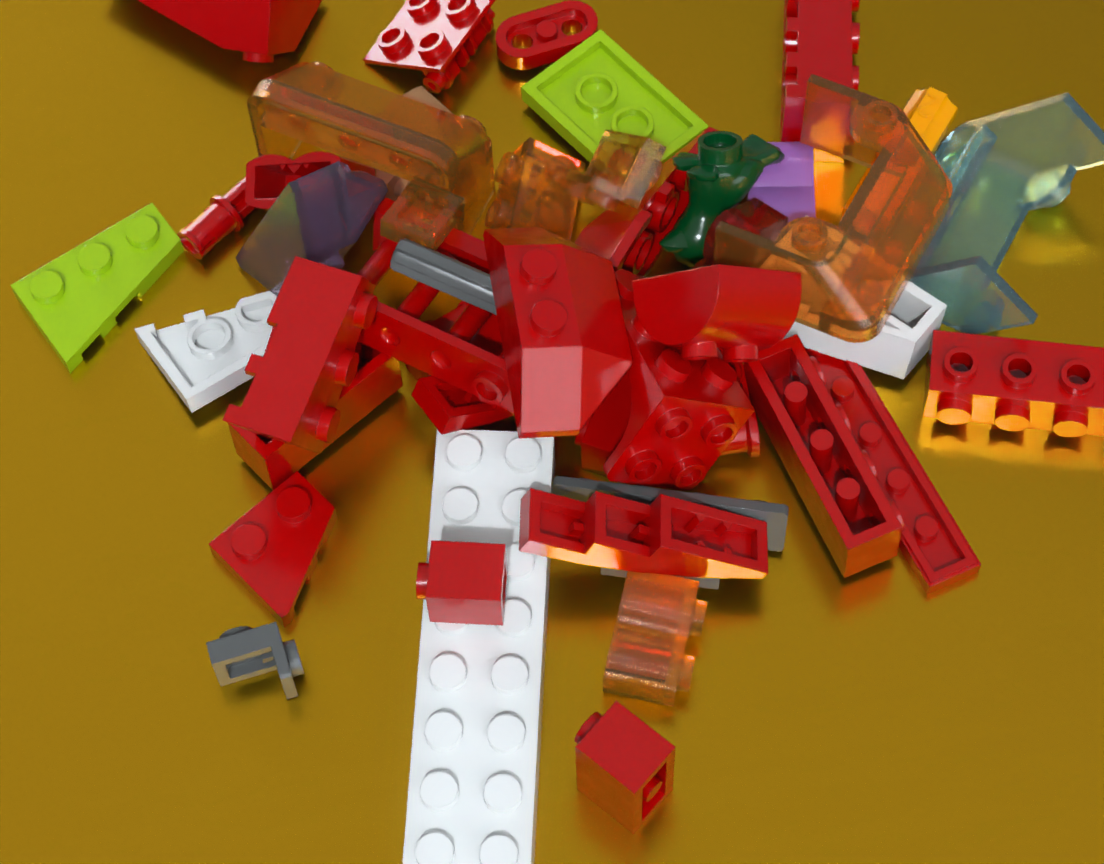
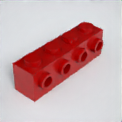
[922,330,1104,437]
[744,334,905,578]

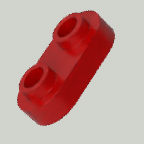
[496,0,598,70]

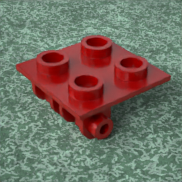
[363,0,495,93]

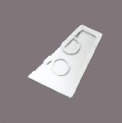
[134,287,281,413]

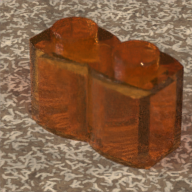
[603,571,708,707]

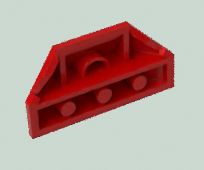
[483,227,633,439]

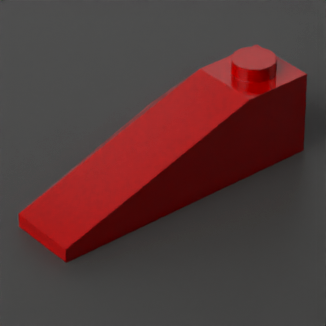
[575,127,718,277]

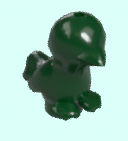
[659,131,785,269]

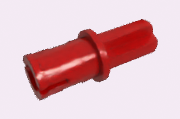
[177,176,256,260]

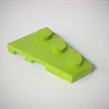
[11,203,184,374]

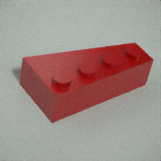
[780,0,860,163]

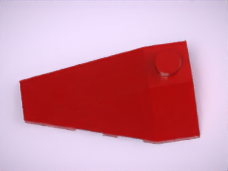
[137,0,322,63]

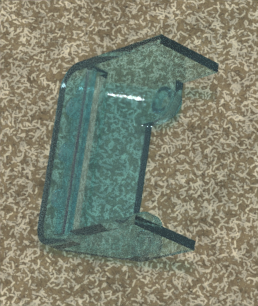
[877,92,1104,334]

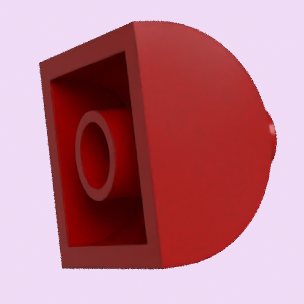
[632,264,802,363]

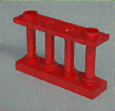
[357,197,514,414]

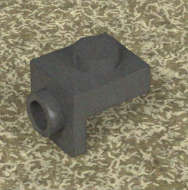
[206,622,304,699]

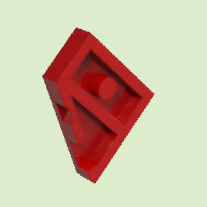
[209,471,337,628]

